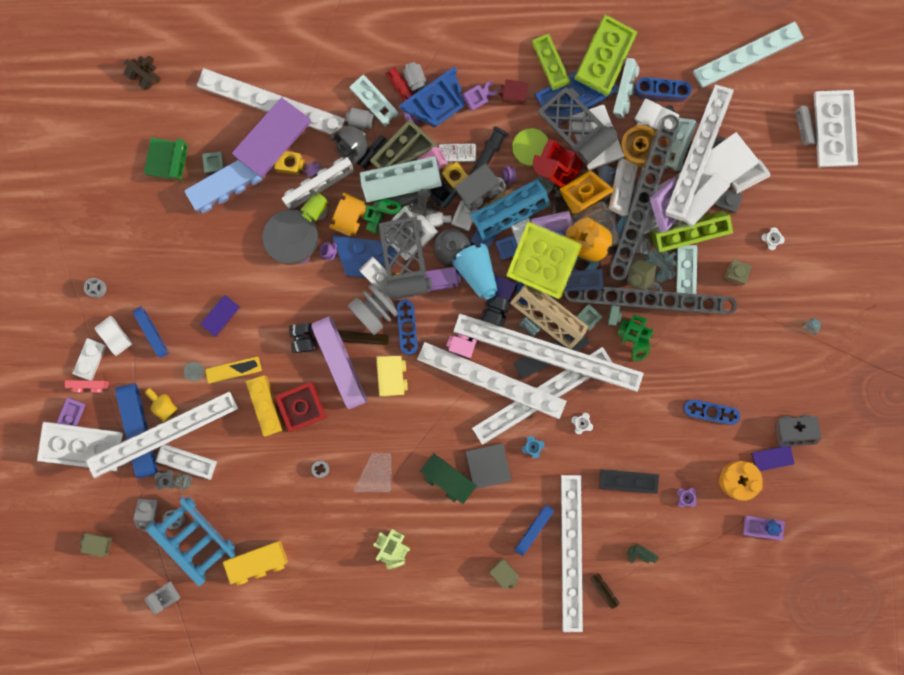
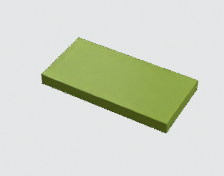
[574,14,637,96]

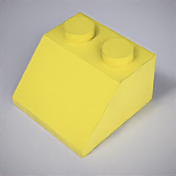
[377,356,408,397]

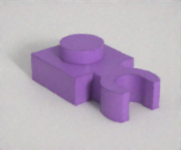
[462,81,498,111]

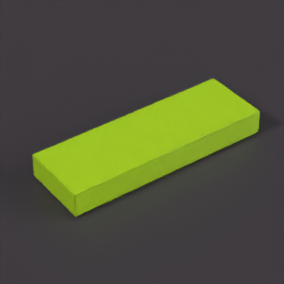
[531,33,570,91]

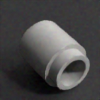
[403,62,427,92]
[345,107,374,130]

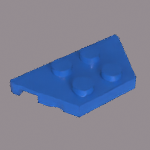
[399,66,465,128]
[333,236,400,278]

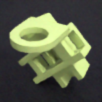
[373,529,410,569]

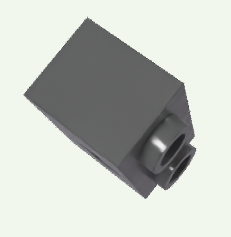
[775,415,821,447]

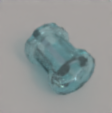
[519,316,541,337]

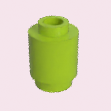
[301,193,329,222]

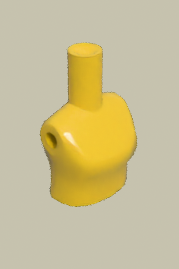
[145,388,178,423]

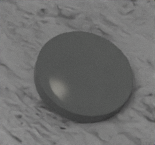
[263,209,319,265]

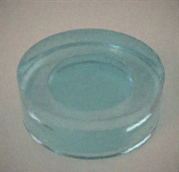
[184,362,204,381]

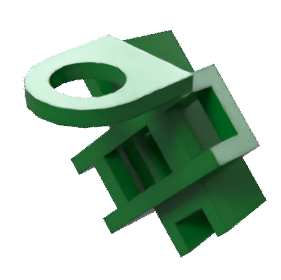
[363,198,401,235]
[617,314,653,362]

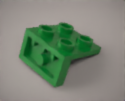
[144,137,189,181]

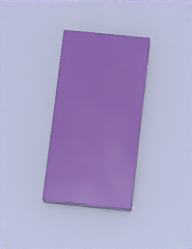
[232,97,311,178]

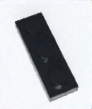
[599,469,659,494]

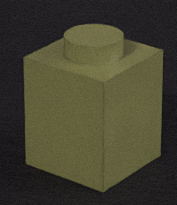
[723,259,752,286]
[627,260,656,290]
[80,532,113,557]
[489,557,519,589]

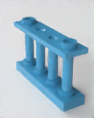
[146,495,235,586]

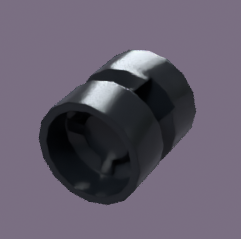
[480,296,511,327]
[288,323,317,353]

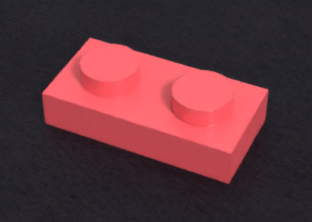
[65,380,109,393]

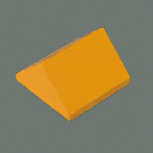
[559,170,613,215]

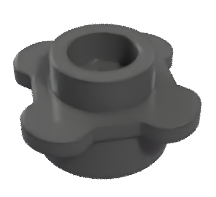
[154,470,175,490]

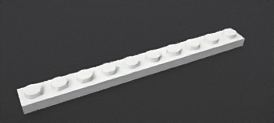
[453,314,644,392]

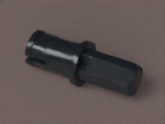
[357,135,388,170]

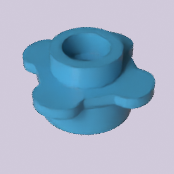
[522,436,544,458]

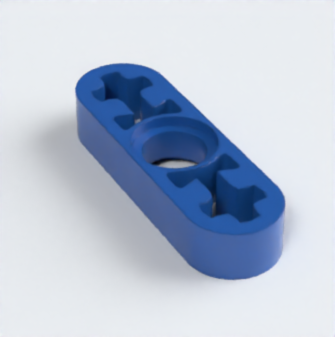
[397,299,418,355]
[133,306,169,359]
[683,400,740,425]
[514,505,554,556]

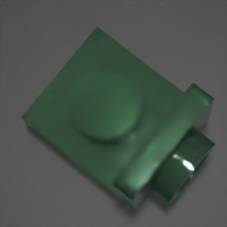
[626,543,659,564]

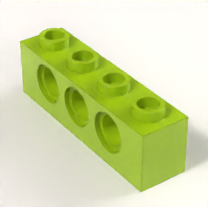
[650,210,733,252]

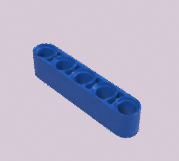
[115,383,158,479]

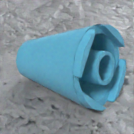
[452,244,497,300]

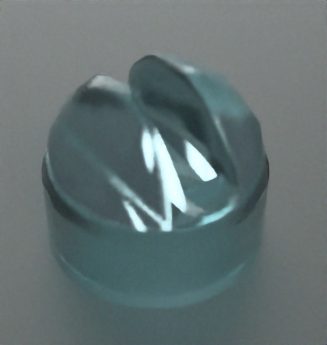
[804,318,821,335]
[175,474,192,489]

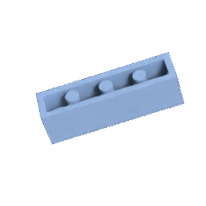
[184,160,262,213]

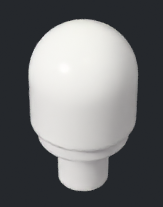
[425,212,452,227]

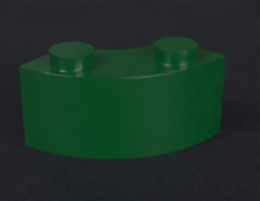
[420,453,477,504]

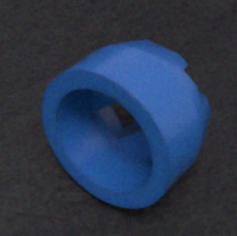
[765,519,782,536]

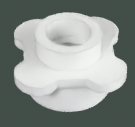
[762,227,785,250]
[571,413,593,434]

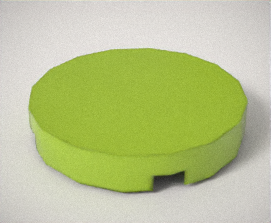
[512,128,548,167]

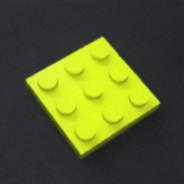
[506,221,582,299]

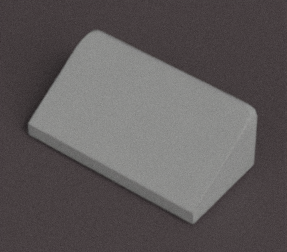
[795,105,816,147]

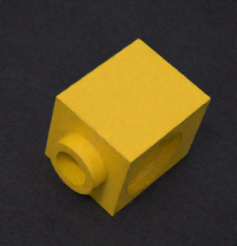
[274,151,305,175]
[442,162,468,191]

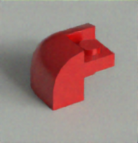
[533,139,583,187]

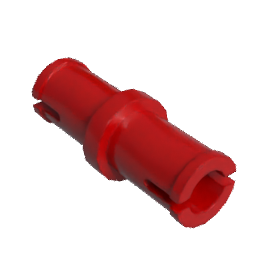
[385,67,413,101]

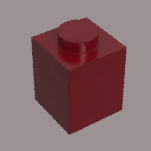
[499,79,528,106]

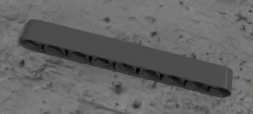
[607,114,679,280]
[564,287,737,315]

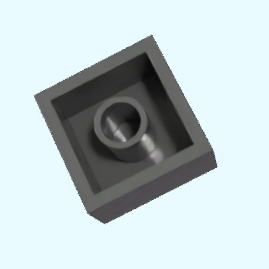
[454,164,500,211]

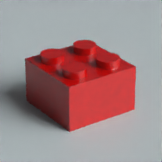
[275,382,327,432]

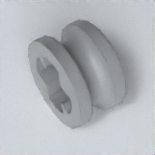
[311,460,330,478]

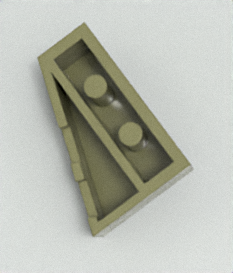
[370,119,437,169]

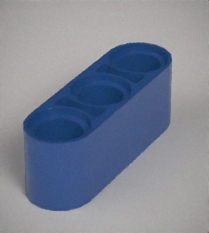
[634,77,692,102]

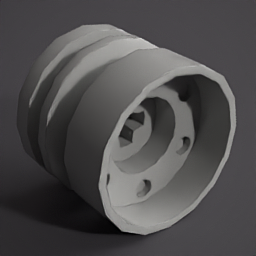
[348,284,398,335]

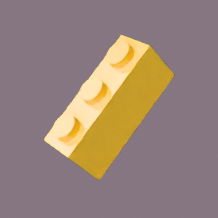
[246,375,285,437]
[223,540,288,586]

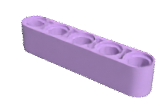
[312,316,367,410]

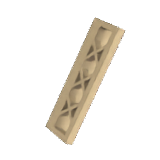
[510,284,588,349]

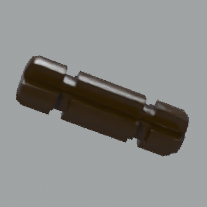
[591,573,620,609]

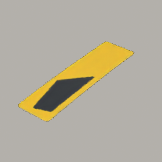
[205,357,262,384]

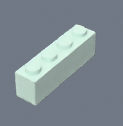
[360,156,442,202]

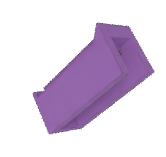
[413,267,461,297]

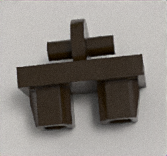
[124,56,161,90]

